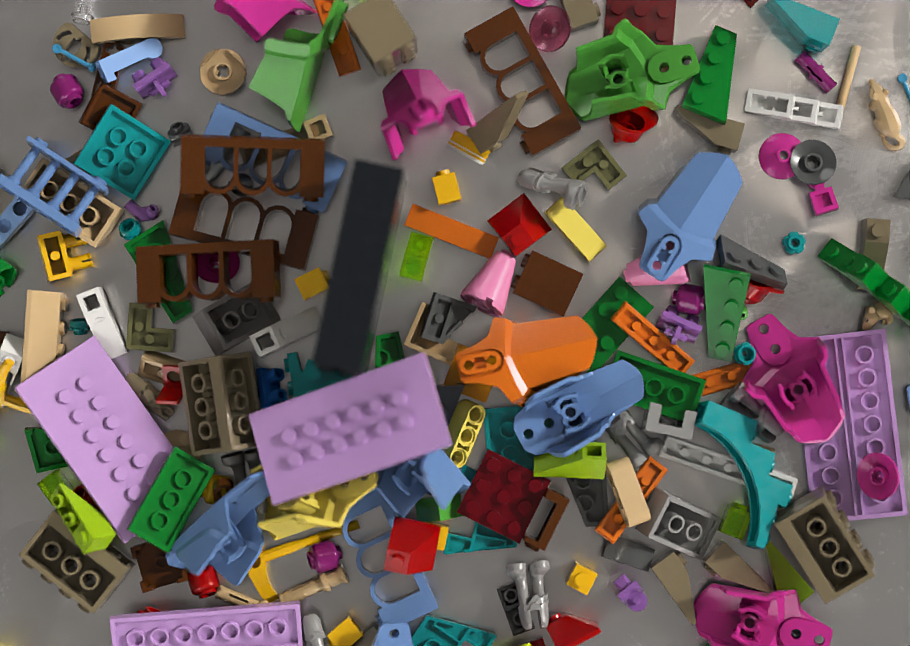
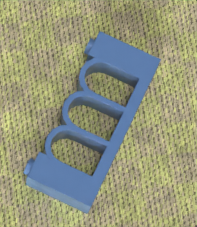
[203,102,347,214]
[342,489,438,630]

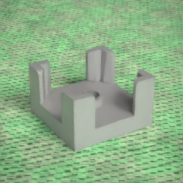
[641,402,697,440]

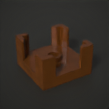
[130,534,190,593]

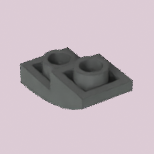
[601,537,655,572]
[497,583,535,636]

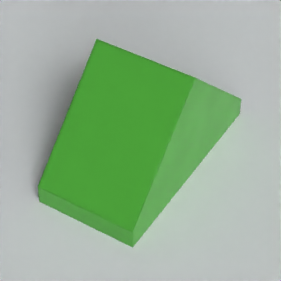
[415,493,463,522]

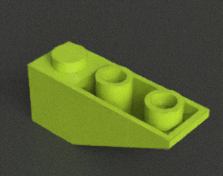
[534,442,607,479]
[50,483,116,554]

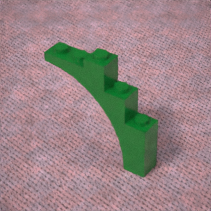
[817,238,910,326]

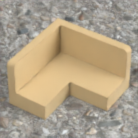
[403,302,460,365]

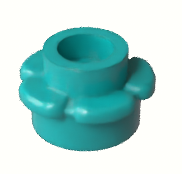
[119,218,141,240]
[783,231,806,254]
[68,318,90,335]
[734,342,756,365]

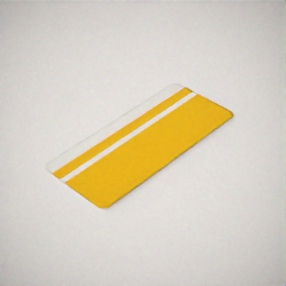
[447,130,490,165]

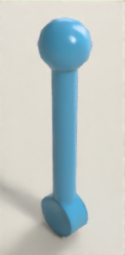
[52,44,96,72]
[897,74,910,101]

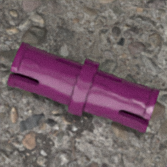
[794,50,837,94]

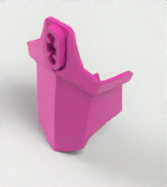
[214,0,317,43]
[381,69,476,161]
[743,314,845,443]
[693,583,833,646]

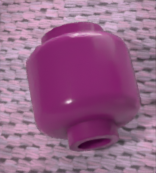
[50,74,85,109]
[672,284,706,315]
[306,540,343,573]

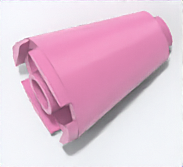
[623,241,690,286]
[460,250,516,317]

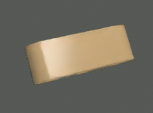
[605,456,651,528]

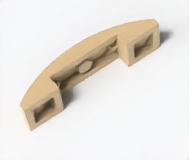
[90,13,185,44]
[239,114,333,170]

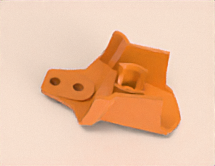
[456,315,597,407]

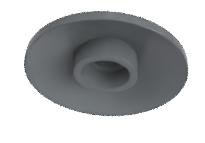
[790,140,837,185]

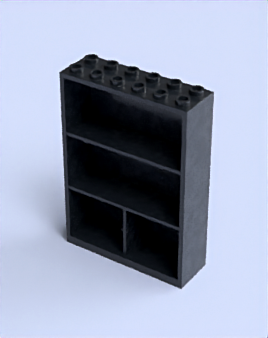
[312,159,408,377]

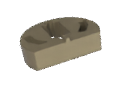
[53,22,101,68]

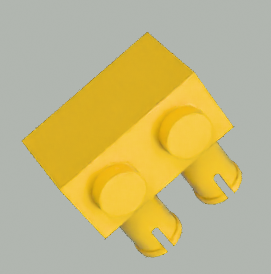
[36,230,93,282]

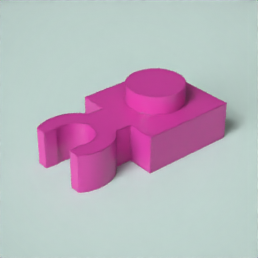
[807,182,839,217]

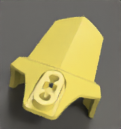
[251,464,379,540]

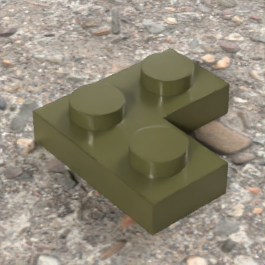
[561,139,627,190]
[126,302,175,353]

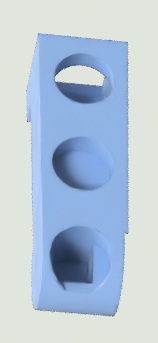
[94,38,163,84]
[0,198,36,251]

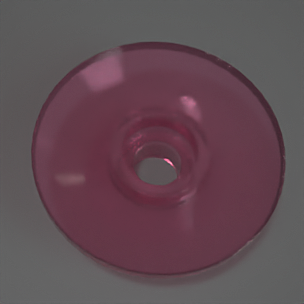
[529,5,571,52]

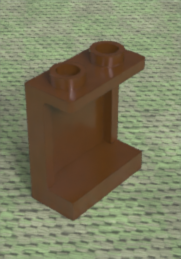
[510,250,583,317]
[523,487,570,552]

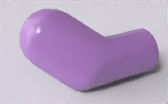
[124,199,159,222]

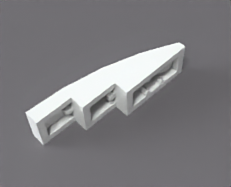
[744,88,844,130]

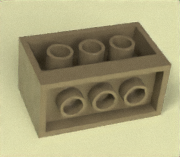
[344,0,418,77]
[178,352,260,456]
[775,485,876,604]
[19,509,136,614]

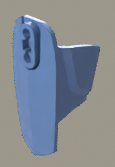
[513,359,644,457]
[165,471,270,586]

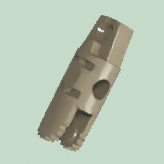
[125,372,175,421]

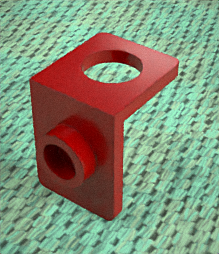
[156,365,183,405]

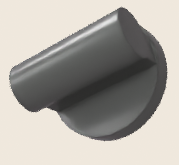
[167,122,193,147]
[228,173,253,196]

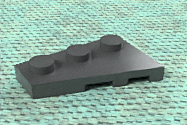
[716,234,788,290]
[566,472,608,527]

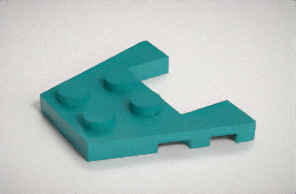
[443,465,517,555]
[411,615,497,646]

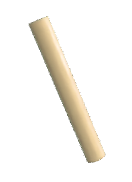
[836,45,861,113]

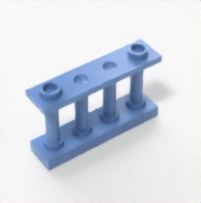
[0,136,109,238]

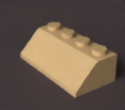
[22,158,125,248]
[21,290,68,383]

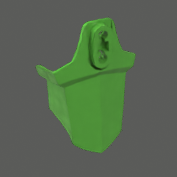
[249,0,349,132]
[565,19,700,121]

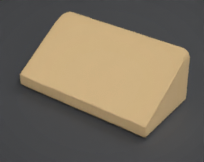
[138,351,185,384]

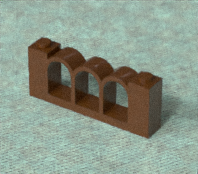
[462,6,581,157]
[180,134,325,202]
[168,189,320,271]
[136,239,281,308]

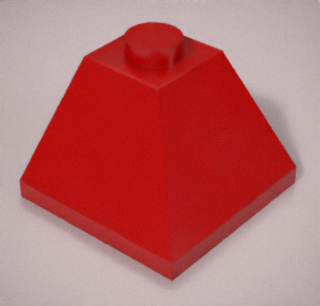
[487,193,552,257]
[383,516,441,575]
[546,612,601,646]

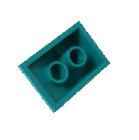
[765,0,840,54]

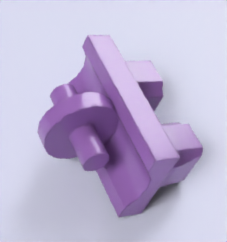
[132,57,178,99]
[655,305,703,345]
[613,574,648,612]

